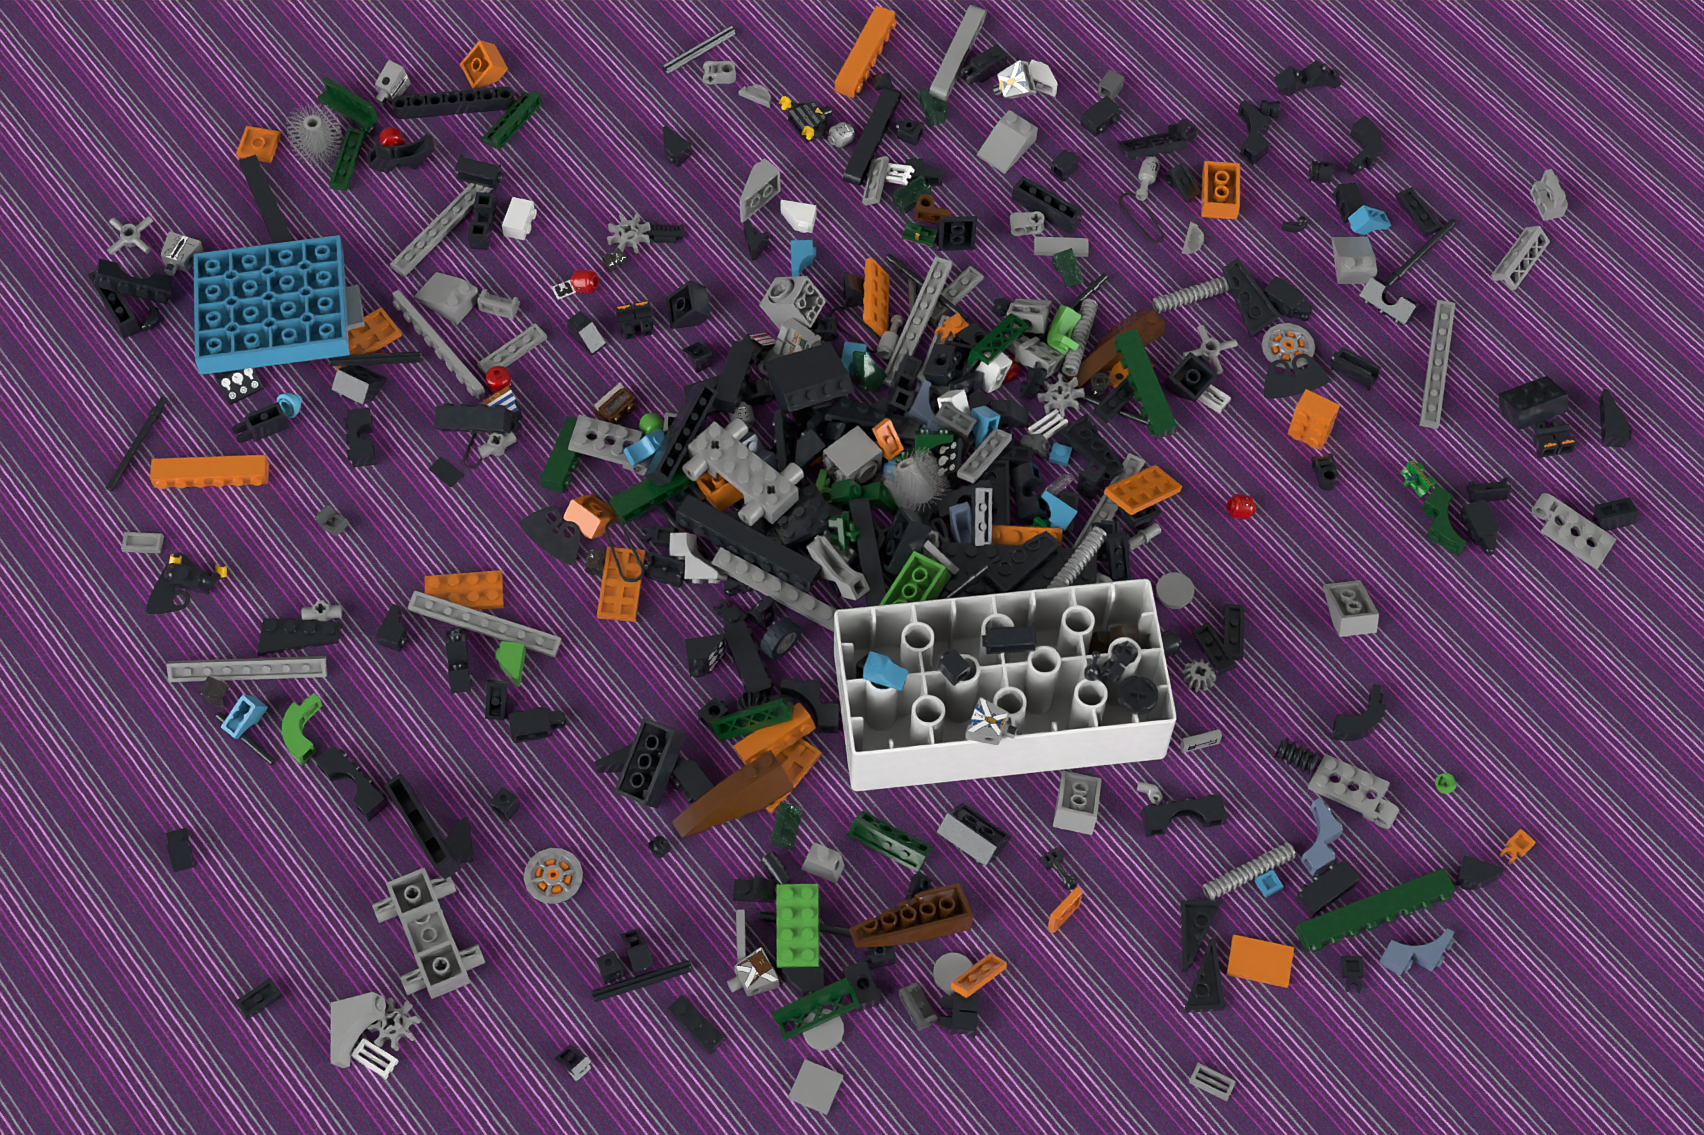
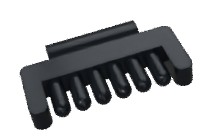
[647,223,684,243]

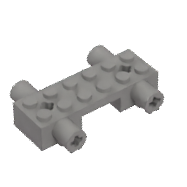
[682,418,804,526]
[372,867,485,999]

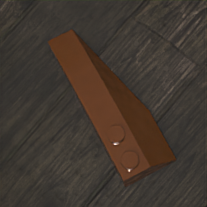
[1067,309,1165,389]

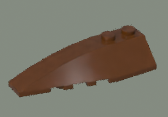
[672,750,795,839]
[849,883,973,947]

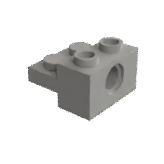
[1530,169,1568,221]
[1007,299,1052,334]

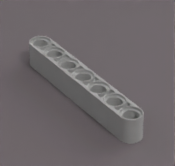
[929,5,987,102]

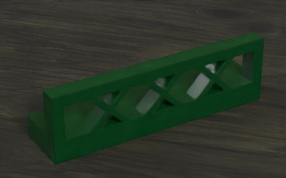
[318,77,379,130]
[482,91,542,151]
[967,313,1028,366]
[710,698,794,741]
[848,811,933,872]
[771,978,860,1041]

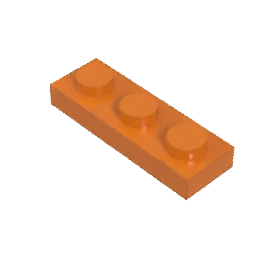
[951,953,1007,998]

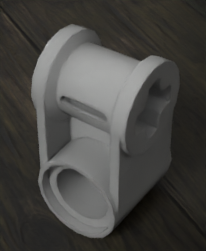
[703,61,736,84]
[1010,211,1044,236]

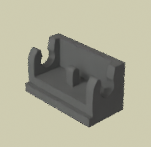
[932,401,977,441]
[899,982,939,1032]

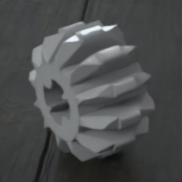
[1182,658,1216,692]

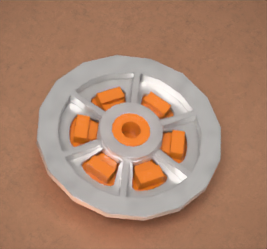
[1262,323,1315,369]
[524,848,583,904]

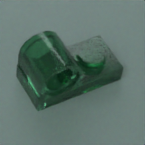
[918,88,947,127]
[1052,248,1084,289]

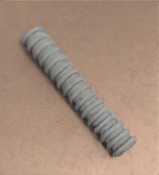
[1152,276,1230,314]
[1062,299,1098,376]
[1047,527,1107,588]
[1203,842,1296,901]

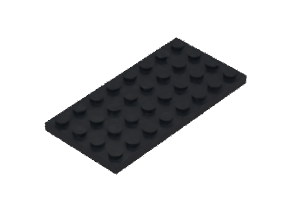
[941,542,1097,599]

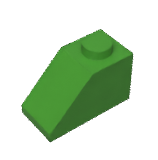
[495,641,526,687]

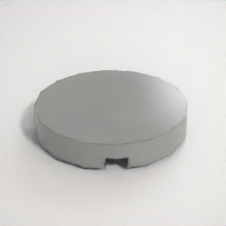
[1155,572,1194,609]
[933,953,973,994]
[803,1009,844,1051]

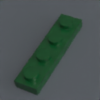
[329,128,366,191]

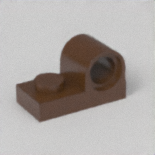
[914,194,951,224]

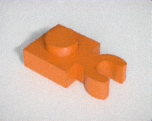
[935,313,969,342]
[1500,829,1536,865]

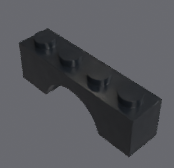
[93,258,173,305]
[315,745,387,821]
[1141,794,1227,837]

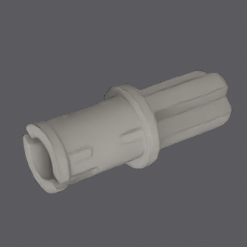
[1128,523,1161,550]

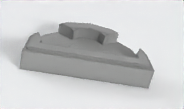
[739,84,772,108]
[1182,222,1204,254]

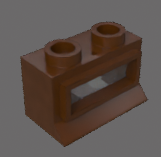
[594,382,637,425]

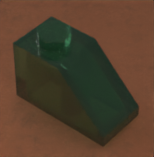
[853,351,887,393]

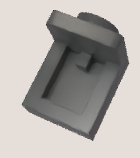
[1019,433,1050,459]
[315,505,350,536]

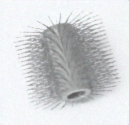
[286,102,343,167]
[882,449,949,512]

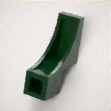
[895,428,953,479]
[830,478,902,516]
[1421,485,1466,556]

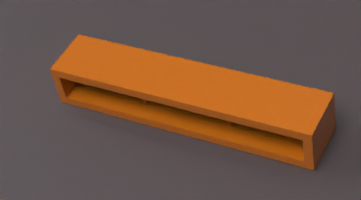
[835,5,897,98]
[150,455,269,489]

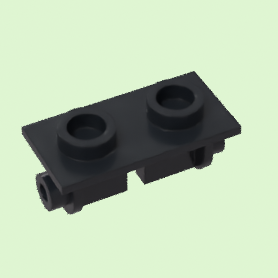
[1019,361,1047,400]
[1100,640,1134,683]
[905,871,932,901]

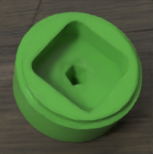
[1435,773,1456,794]

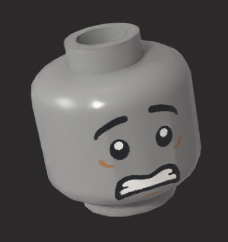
[828,122,855,148]
[729,402,755,429]

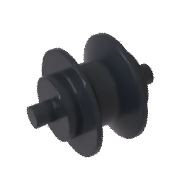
[992,297,1011,317]
[648,836,671,858]

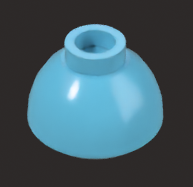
[277,393,302,418]

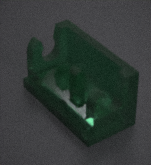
[893,175,931,215]
[771,802,802,850]

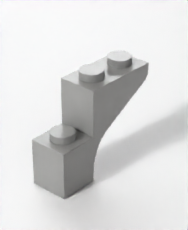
[669,533,727,584]
[807,536,870,600]

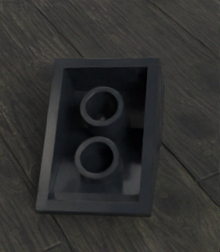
[937,216,977,251]

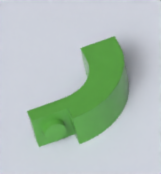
[1047,305,1082,355]
[282,693,323,766]

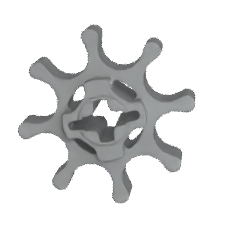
[607,213,651,254]
[1038,374,1085,417]
[367,998,420,1051]

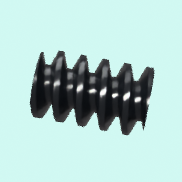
[1274,737,1318,776]

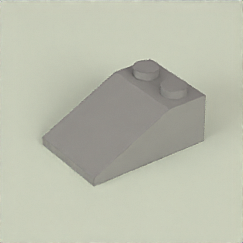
[977,110,1038,174]
[740,158,780,223]
[1332,237,1377,284]
[414,272,479,325]
[1323,580,1379,637]
[1053,770,1101,835]

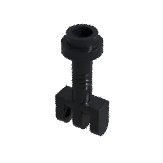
[1039,848,1078,891]

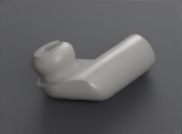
[1137,782,1163,804]

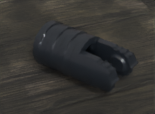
[760,852,792,885]

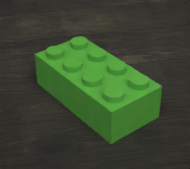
[879,551,951,606]
[777,884,820,971]

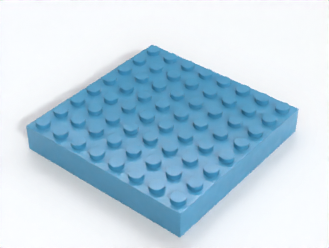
[194,235,350,375]

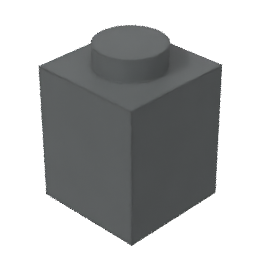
[1097,69,1124,100]

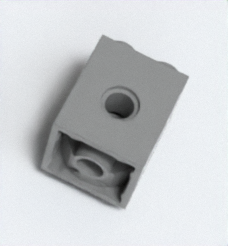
[759,276,827,329]
[823,426,882,485]

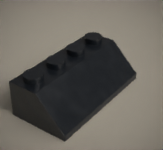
[614,717,687,809]

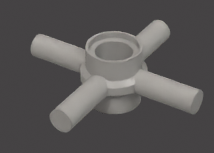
[107,216,153,255]
[1183,325,1237,374]

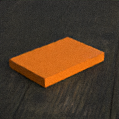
[1226,934,1294,988]

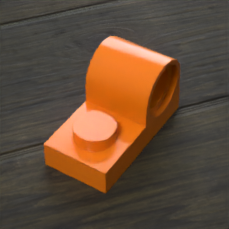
[872,418,904,460]

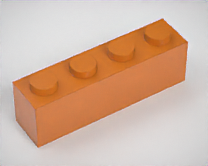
[733,702,816,766]

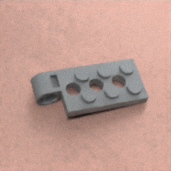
[568,415,652,475]
[1532,493,1617,570]
[1308,754,1399,829]

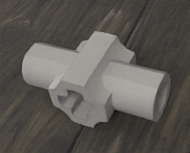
[477,431,517,458]
[301,600,343,621]

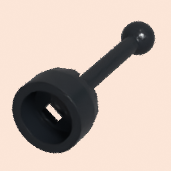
[1084,651,1101,681]

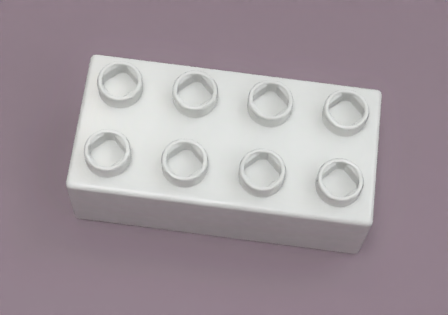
[834,579,1176,791]

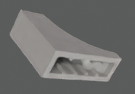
[331,992,386,1068]

